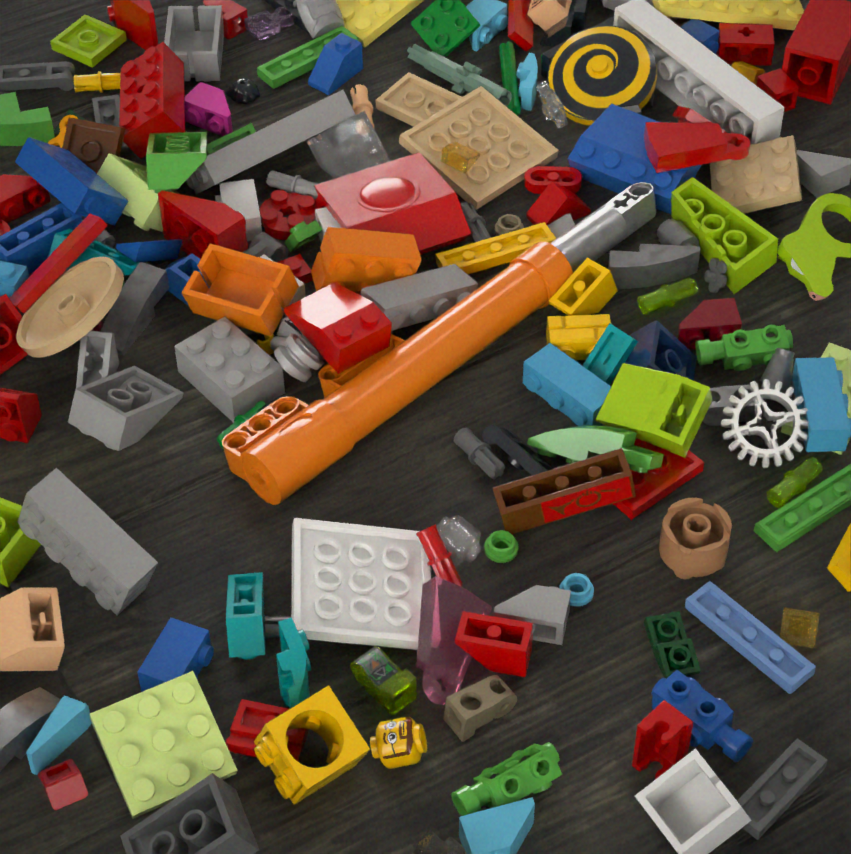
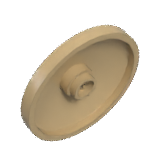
[16,257,124,358]

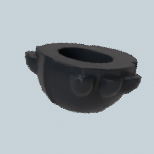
[226,78,260,104]

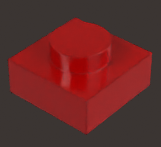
[277,254,313,284]

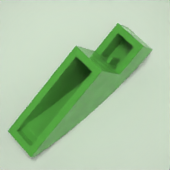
[0,92,55,146]

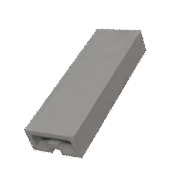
[186,90,355,194]

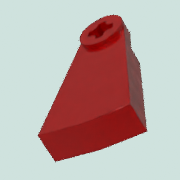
[644,122,750,173]

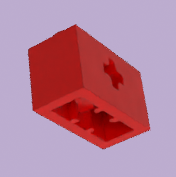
[717,23,774,66]

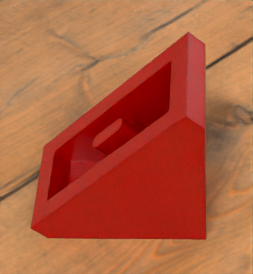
[526,181,591,225]

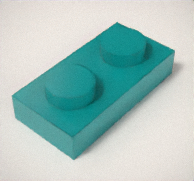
[582,323,638,385]

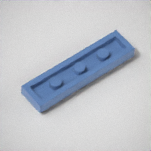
[684,581,816,694]

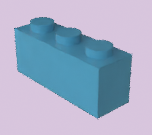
[523,343,611,426]
[792,357,851,452]

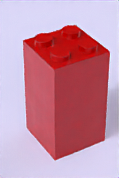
[782,0,851,105]

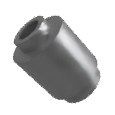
[657,219,699,246]

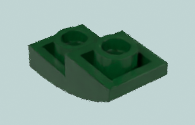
[644,611,701,679]

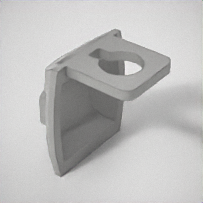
[293,0,345,39]

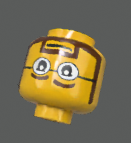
[370,717,427,769]

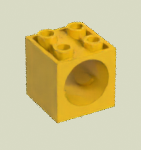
[254,685,370,805]

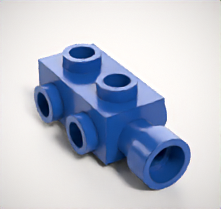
[651,670,753,762]

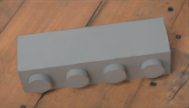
[360,264,478,331]

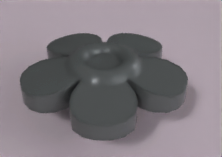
[705,258,727,293]

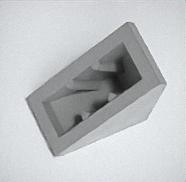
[797,150,851,198]
[76,331,119,389]

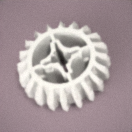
[721,379,808,468]

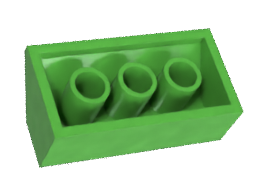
[146,132,207,194]

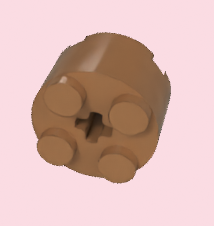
[659,498,732,579]

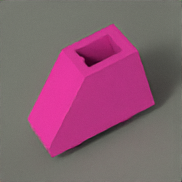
[184,82,233,136]

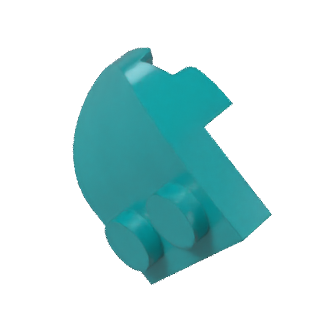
[276,617,311,709]

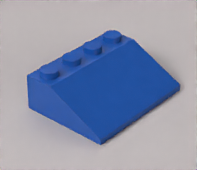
[568,104,701,214]

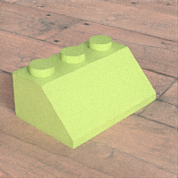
[97,153,180,232]

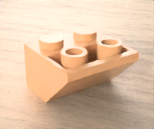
[0,588,65,671]

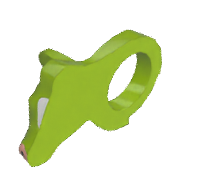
[777,193,851,301]

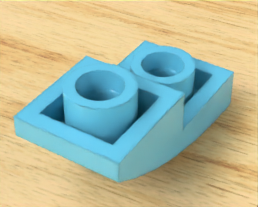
[517,53,538,111]

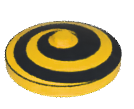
[547,26,658,126]

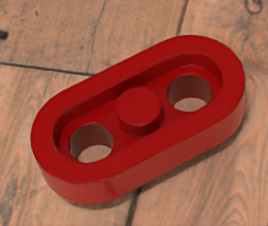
[524,166,582,194]

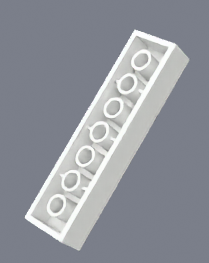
[613,0,785,144]

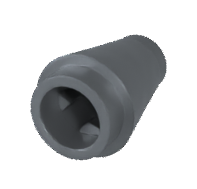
[760,348,795,394]

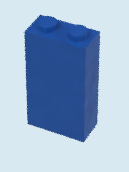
[15,137,128,226]

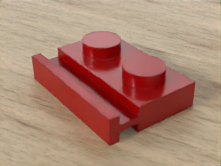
[225,699,310,762]

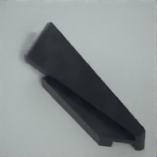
[540,0,591,47]

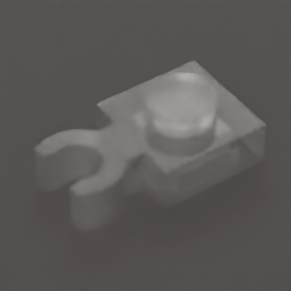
[536,81,568,129]

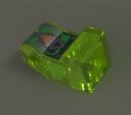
[350,646,417,716]

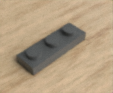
[737,738,828,840]

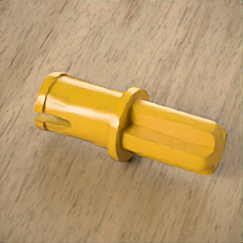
[74,71,120,93]

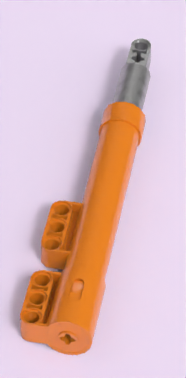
[222,182,656,505]

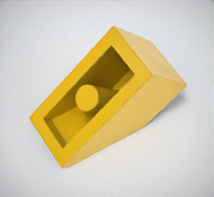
[549,257,617,316]

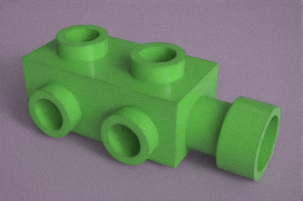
[695,325,793,371]
[451,742,562,816]

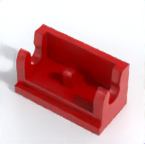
[632,700,693,779]

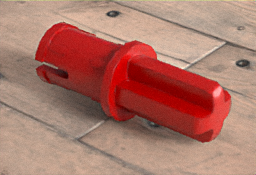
[416,524,462,593]

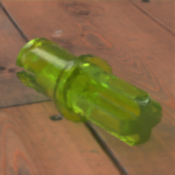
[637,278,698,315]
[767,457,823,508]

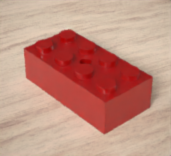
[119,42,185,159]

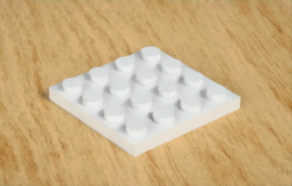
[291,518,435,651]

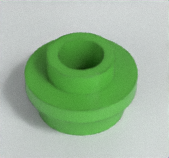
[484,530,518,563]

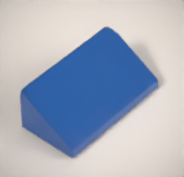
[115,239,182,262]

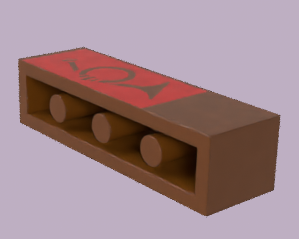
[493,448,636,534]

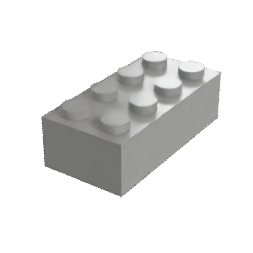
[18,468,158,616]

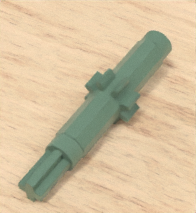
[407,44,512,107]

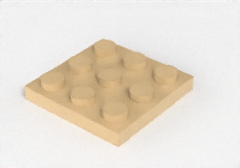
[710,135,802,214]

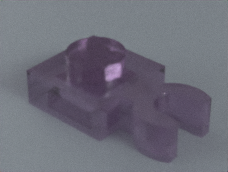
[244,6,294,41]

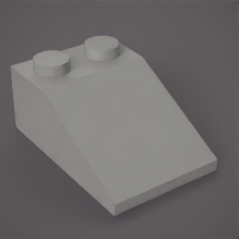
[68,366,184,451]

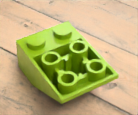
[595,363,712,458]

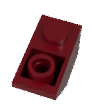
[677,298,742,349]

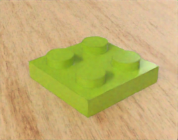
[51,15,127,68]

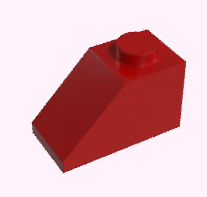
[455,611,533,677]

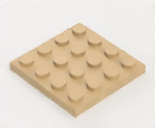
[399,86,559,210]

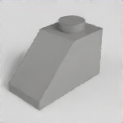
[494,585,571,645]

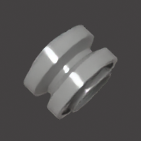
[274,333,324,382]

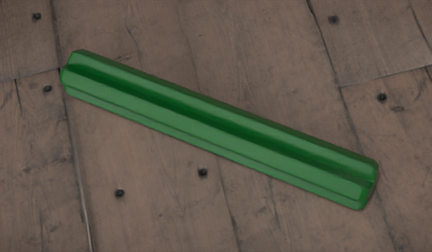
[499,41,521,116]

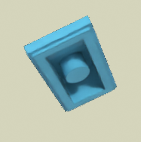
[26,695,92,775]

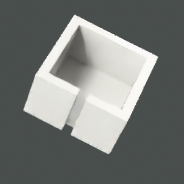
[635,748,751,854]

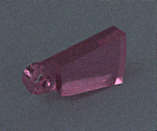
[416,576,492,704]

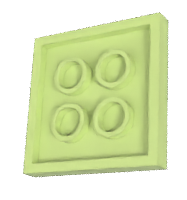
[90,671,238,819]

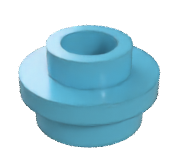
[559,573,594,606]

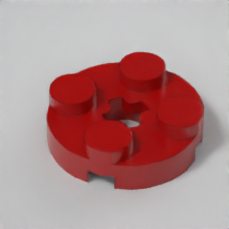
[259,190,316,240]

